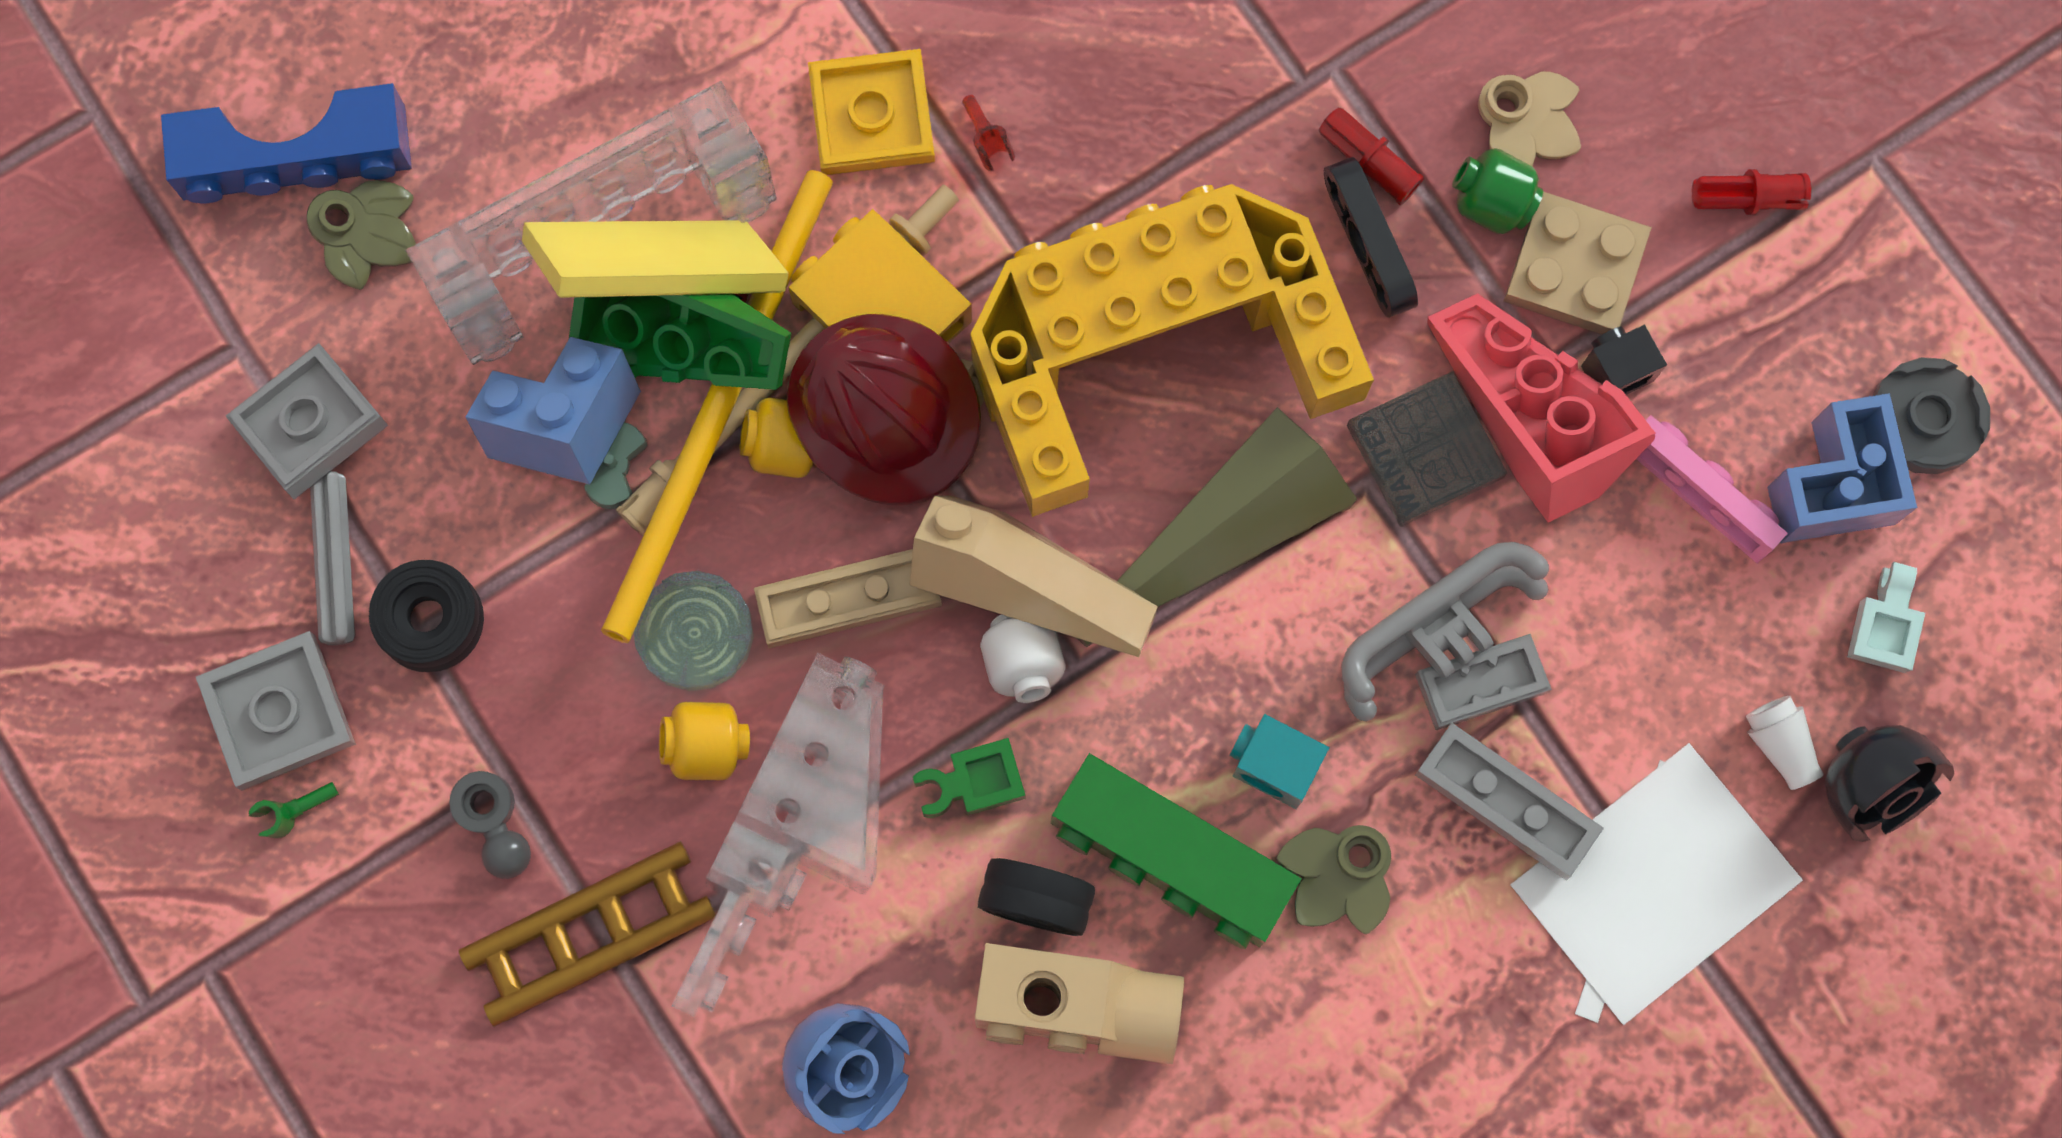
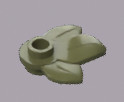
[306,180,418,290]
[1277,825,1391,934]

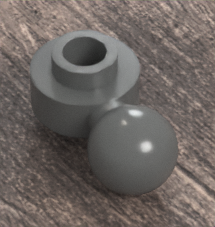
[449,771,531,879]

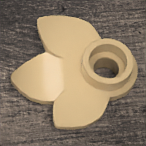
[1478,72,1581,166]

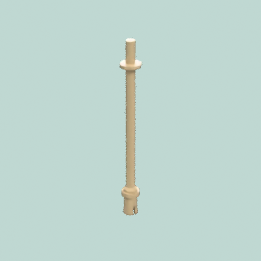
[615,185,959,536]

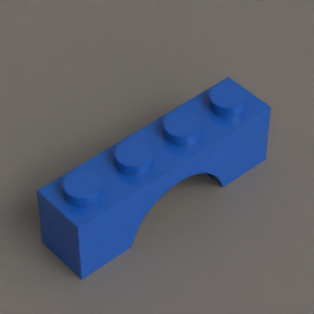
[161,83,412,204]

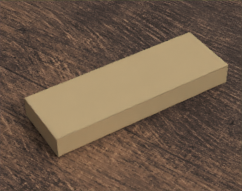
[754,549,942,648]

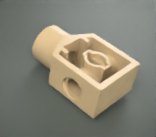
[975,943,1184,1064]

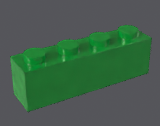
[1051,753,1302,949]

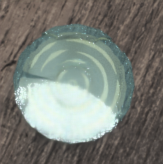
[634,571,754,691]

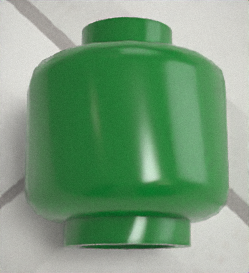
[1452,148,1543,234]

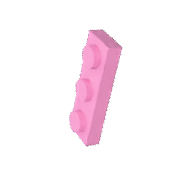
[1637,415,1788,564]

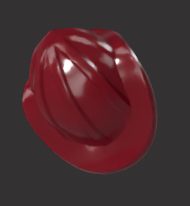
[787,314,981,506]

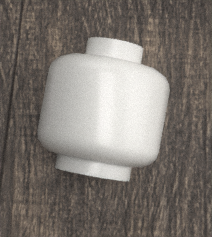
[980,614,1066,703]

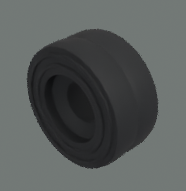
[369,560,484,672]
[978,858,1095,936]

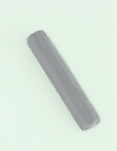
[310,471,355,645]

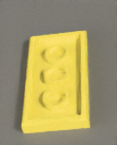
[522,220,789,298]

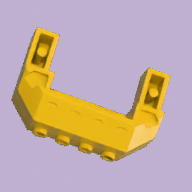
[970,184,1374,517]

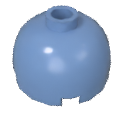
[782,1003,910,1134]

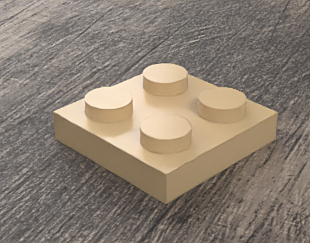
[1504,191,1652,334]

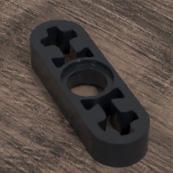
[1324,157,1418,318]

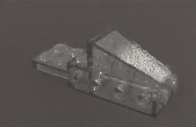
[671,653,885,1019]

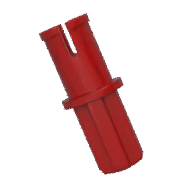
[1319,107,1424,206]
[1691,169,1812,215]

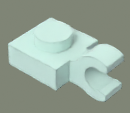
[1847,562,1925,673]

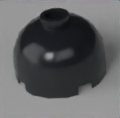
[1825,725,1954,842]

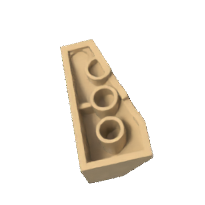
[910,495,1158,657]

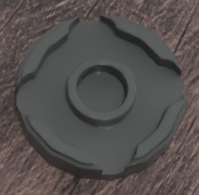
[1873,357,1990,474]

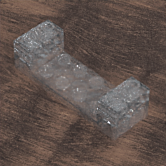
[405,81,777,365]

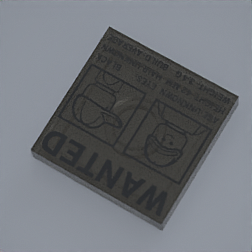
[1346,371,1507,527]

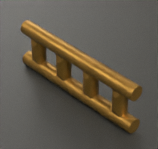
[458,841,717,1027]

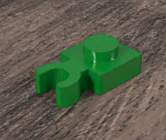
[913,738,1026,818]

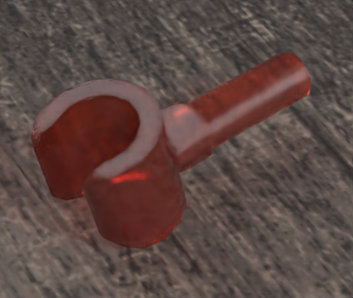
[962,95,1015,171]

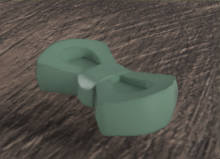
[584,422,647,509]

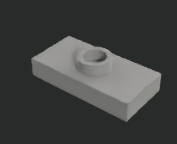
[1415,634,1552,730]

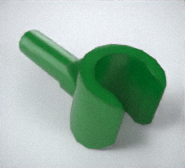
[248,782,339,838]

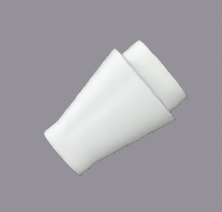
[1746,696,1824,790]

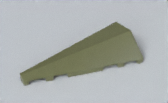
[1077,407,1357,647]

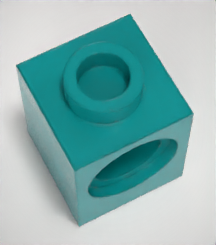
[1229,714,1330,810]

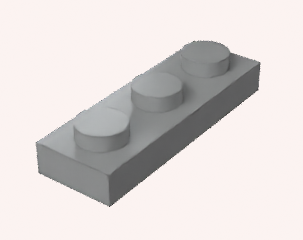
[1415,723,1604,881]

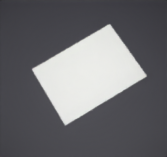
[1510,743,1803,1025]

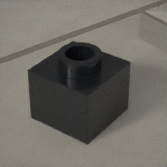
[1581,324,1667,395]

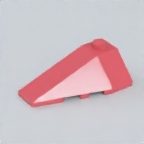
[1427,293,1656,523]

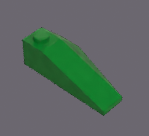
[568,294,791,390]

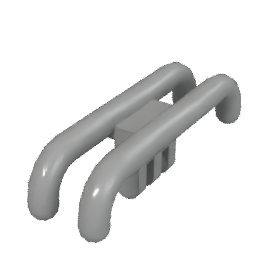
[1341,542,1549,722]

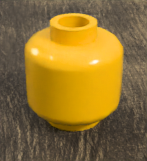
[740,398,814,478]
[659,702,750,780]

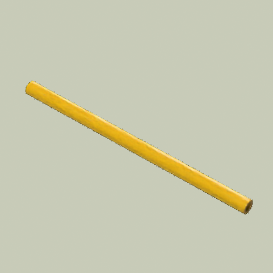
[601,170,833,643]

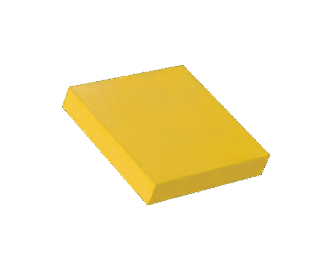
[808,49,935,175]

